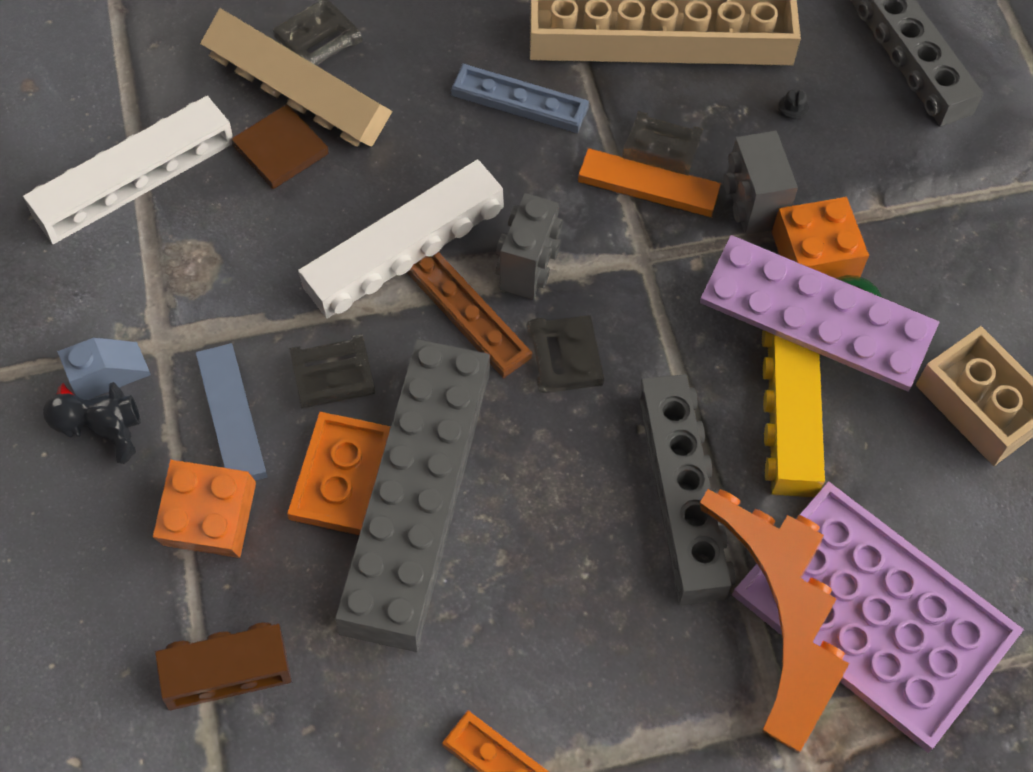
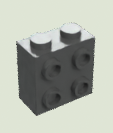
[495,193,563,300]

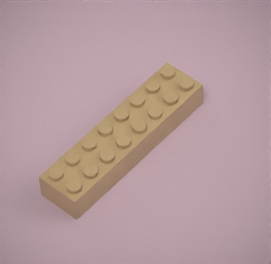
[530,0,801,65]

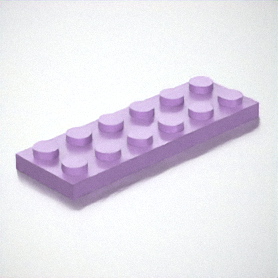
[700,235,939,392]

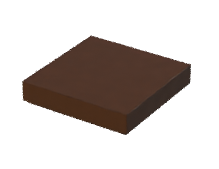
[231,104,329,189]

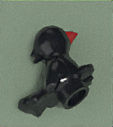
[43,382,141,464]

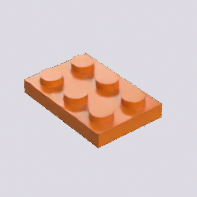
[287,412,391,535]

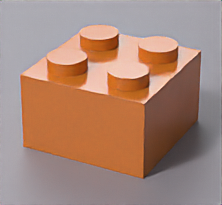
[772,197,869,278]
[153,459,256,558]

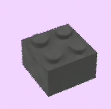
[723,130,798,235]

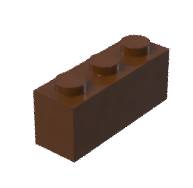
[155,622,292,711]

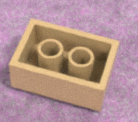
[916,326,1033,466]

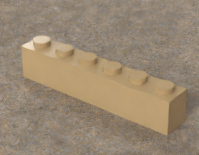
[200,8,392,147]

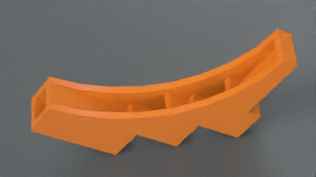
[700,489,850,753]

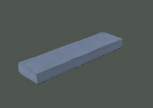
[451,64,589,133]
[196,343,268,481]

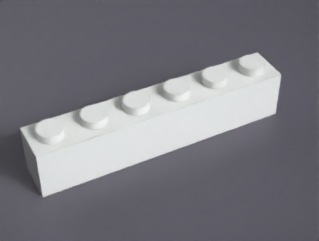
[23,95,233,244]
[298,159,504,318]

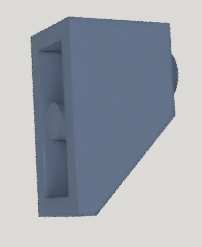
[57,338,151,400]

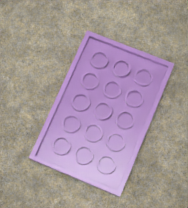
[732,482,1024,753]

